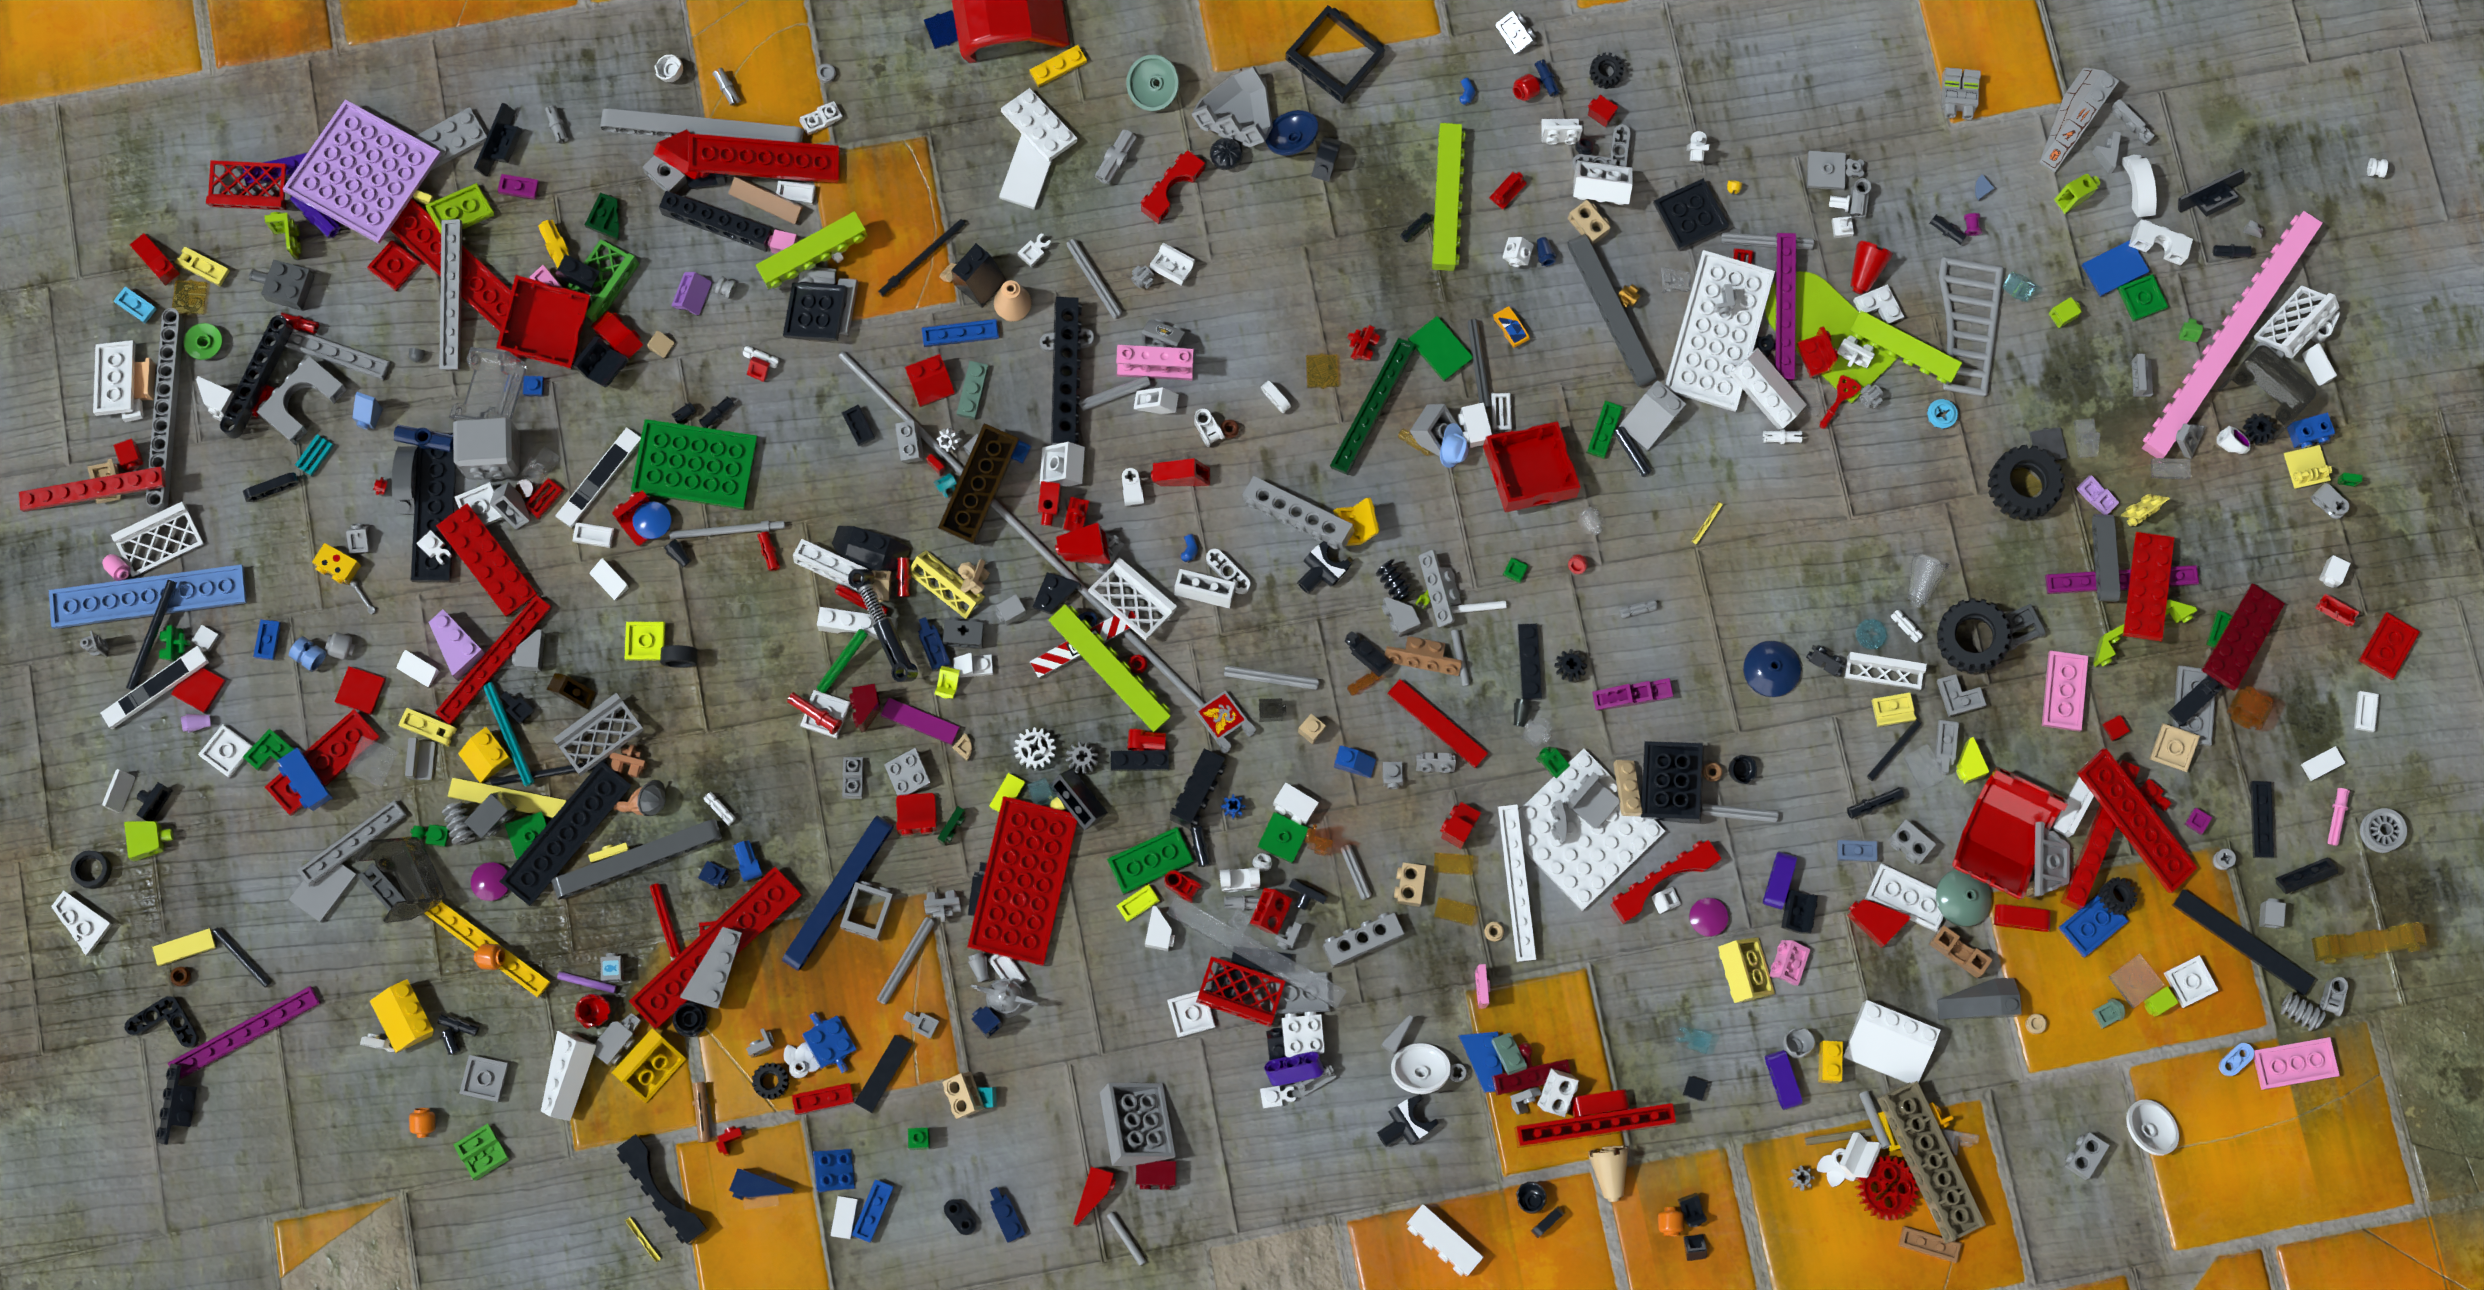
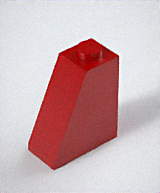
[653,129,710,180]
[1151,458,1210,486]
[1055,522,1111,564]
[1847,899,1911,948]

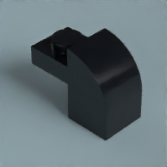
[1311,136,1342,182]

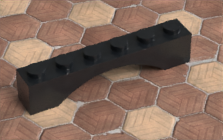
[616,1134,709,1245]

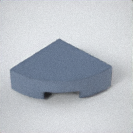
[1975,174,1994,201]

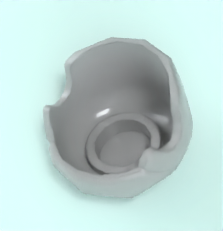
[1783,1028,1815,1058]

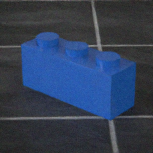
[277,748,333,811]

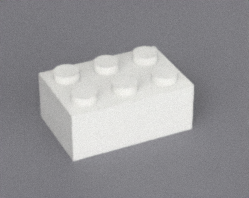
[1573,160,1633,205]

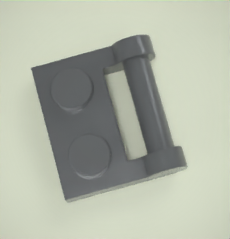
[2005,604,2045,651]

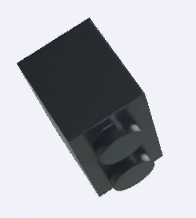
[556,254,600,293]

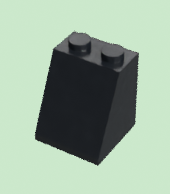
[951,243,1007,308]

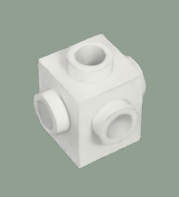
[1502,237,1534,267]

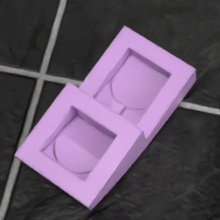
[2076,475,2119,514]

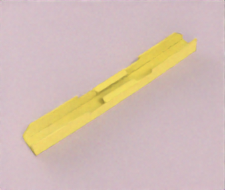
[1692,502,1723,544]
[625,1217,661,1263]

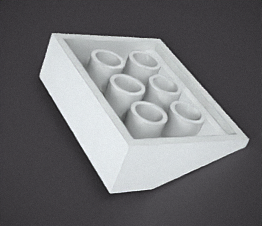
[1843,1000,1940,1083]

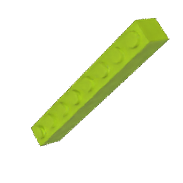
[1432,123,1465,271]
[1048,604,1171,733]

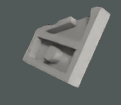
[2176,424,2206,459]

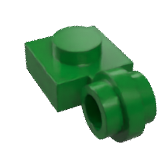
[410,824,450,847]

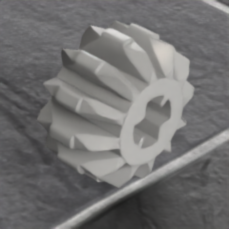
[1066,741,1099,774]

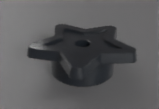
[1754,334,1775,357]

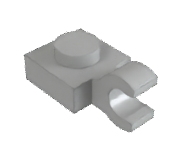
[903,1011,939,1039]

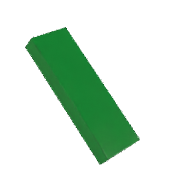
[1586,400,1623,459]

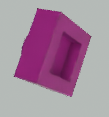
[2184,807,2212,835]

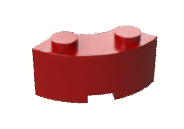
[591,311,643,359]

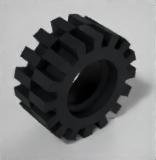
[1589,52,1624,89]
[2098,877,2138,915]
[752,1063,789,1100]

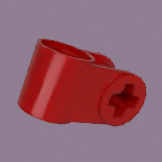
[1164,870,1202,903]

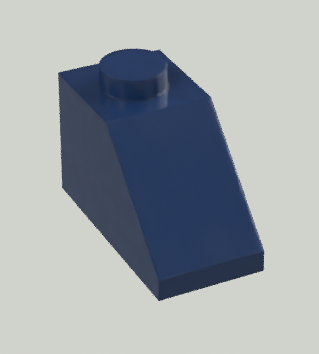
[971,1006,1002,1039]

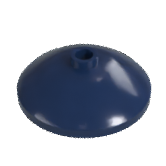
[1265,110,1319,155]
[1743,641,1801,697]

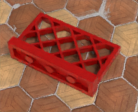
[206,160,287,210]
[1196,956,1285,1027]

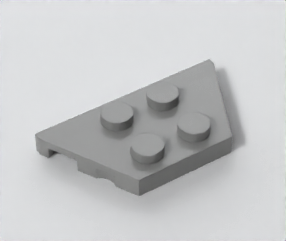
[2034,821,2070,896]

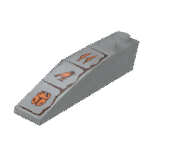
[2039,67,2119,173]

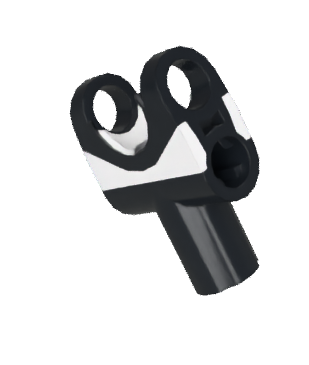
[1297,541,1354,594]
[1376,1094,1439,1147]

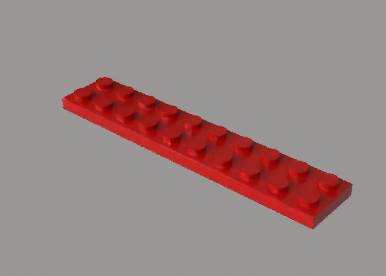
[390,199,511,332]
[629,867,801,1030]

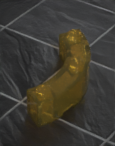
[2311,922,2427,965]

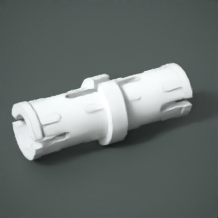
[1763,429,1802,444]

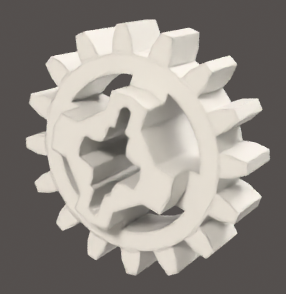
[1014,728,1056,770]

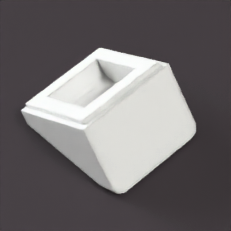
[1652,887,1681,914]

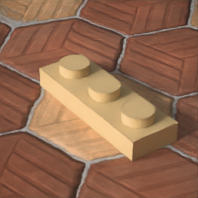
[1613,760,1642,816]

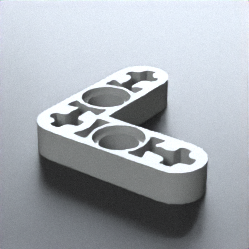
[1572,124,1630,171]

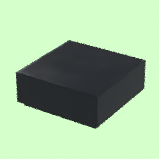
[1682,1076,1708,1101]

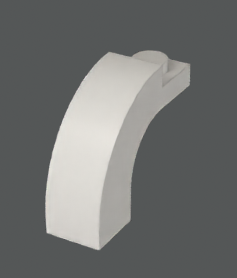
[2122,155,2157,218]

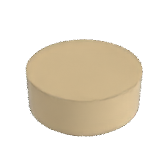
[2025,1014,2046,1034]

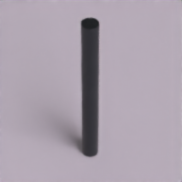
[1867,720,1921,781]
[212,927,271,988]

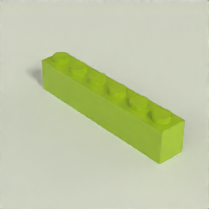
[755,211,867,290]
[1850,310,1962,384]

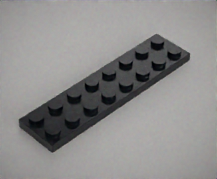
[411,433,456,582]
[499,761,632,906]

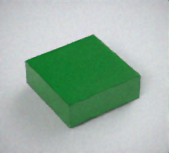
[2337,473,2363,487]
[1503,557,1528,583]

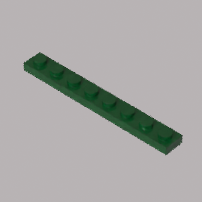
[1330,338,1416,475]

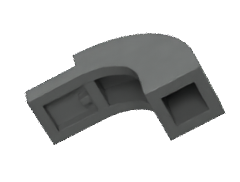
[392,446,417,514]

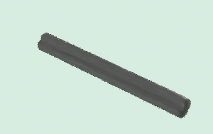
[1468,319,1491,409]

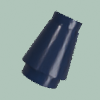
[1537,237,1556,266]

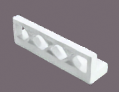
[793,539,866,593]
[1844,652,1927,690]
[2051,762,2094,838]

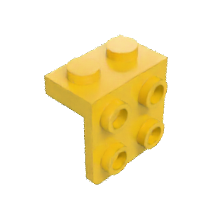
[1333,498,1379,546]

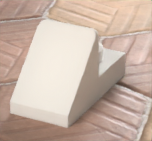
[953,653,993,677]

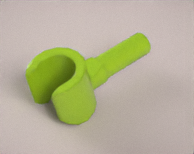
[1415,589,1430,609]

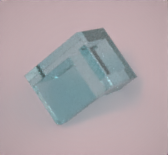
[2003,271,2036,302]
[1027,778,1053,805]

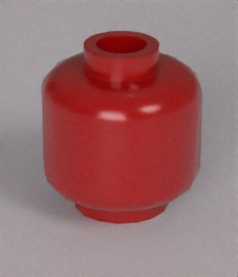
[1513,74,1541,101]

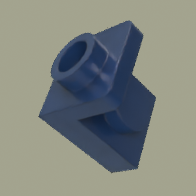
[698,861,729,889]

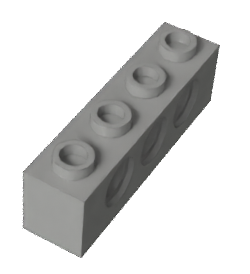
[1323,912,1404,968]

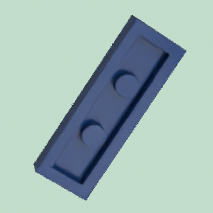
[852,1179,894,1243]

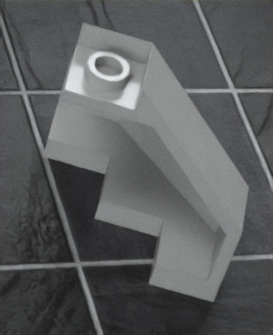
[1191,66,1273,147]

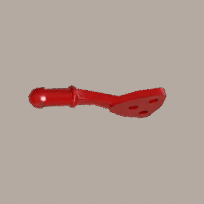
[1819,375,1861,429]

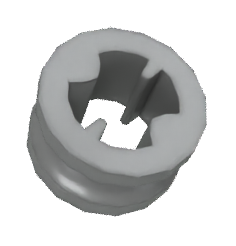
[1449,1064,1466,1082]

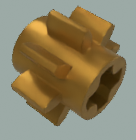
[1618,284,1641,308]

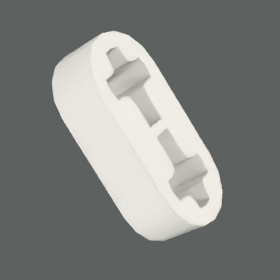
[1261,381,1291,413]

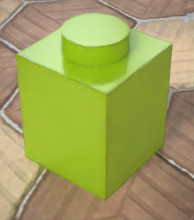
[2048,297,2082,328]
[2143,986,2179,1017]

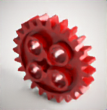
[1855,1156,1920,1221]

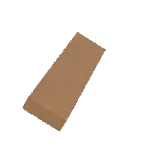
[728,176,803,224]

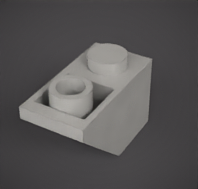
[1381,597,1421,637]

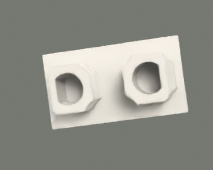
[1686,131,1709,162]
[1837,336,1875,368]

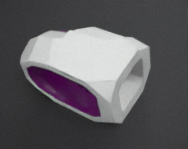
[2217,426,2250,454]

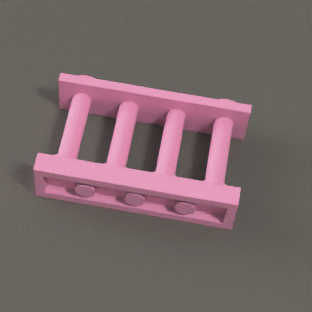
[1116,345,1193,381]

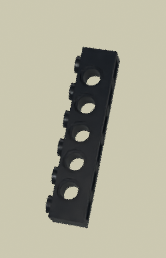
[659,191,773,252]

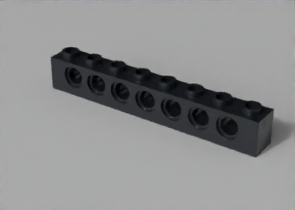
[1051,296,1082,445]

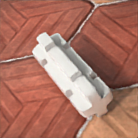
[743,346,779,369]
[1891,610,1923,642]
[704,792,736,825]

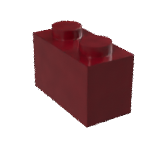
[1135,1161,1176,1190]

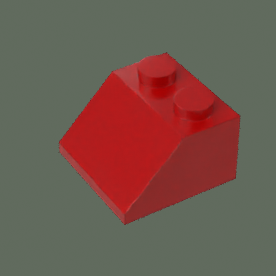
[905,354,955,407]

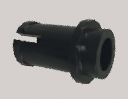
[671,402,696,424]
[440,1029,460,1055]

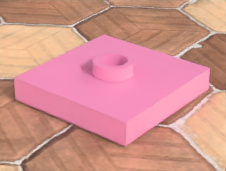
[1475,964,1490,1009]

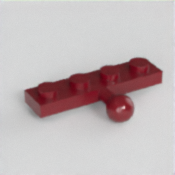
[1492,1042,1571,1096]

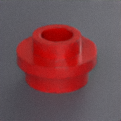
[373,477,388,495]
[1128,655,1147,674]

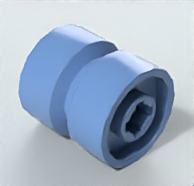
[289,636,326,672]

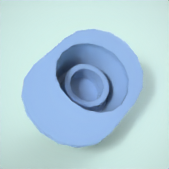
[1440,423,1469,468]

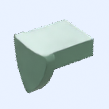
[2092,998,2125,1029]

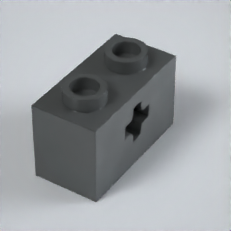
[943,617,984,649]

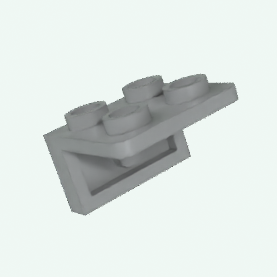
[1566,772,1620,829]

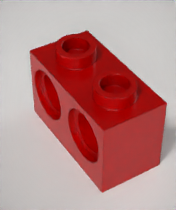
[1250,888,1292,935]

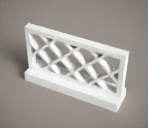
[2254,286,2340,359]
[111,502,204,577]
[1088,557,1177,641]

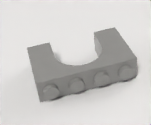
[257,356,346,445]

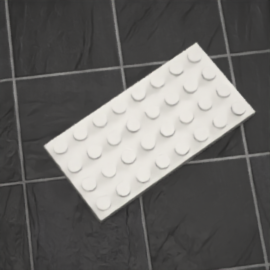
[1664,250,1775,412]

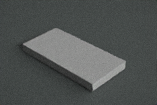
[2173,666,2215,746]

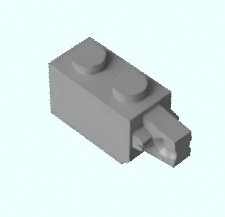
[594,1013,641,1067]

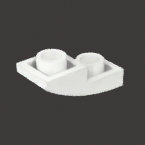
[799,101,842,136]

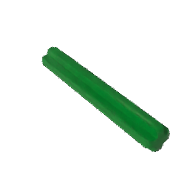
[817,629,868,693]

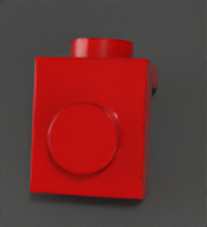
[716,1126,744,1156]

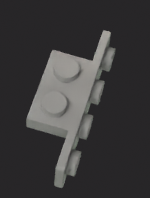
[1419,550,1461,627]

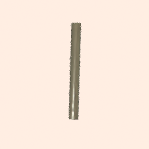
[1805,1128,1876,1146]

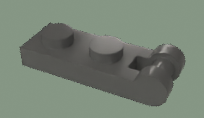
[358,862,408,916]

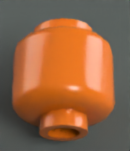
[474,944,505,970]
[409,1108,435,1138]
[1658,1207,1684,1236]

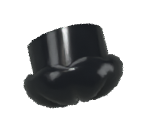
[1210,138,1243,170]
[673,1002,708,1037]

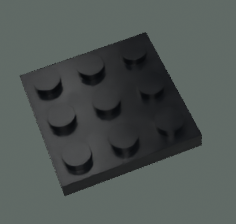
[1653,178,1729,251]
[783,282,847,341]

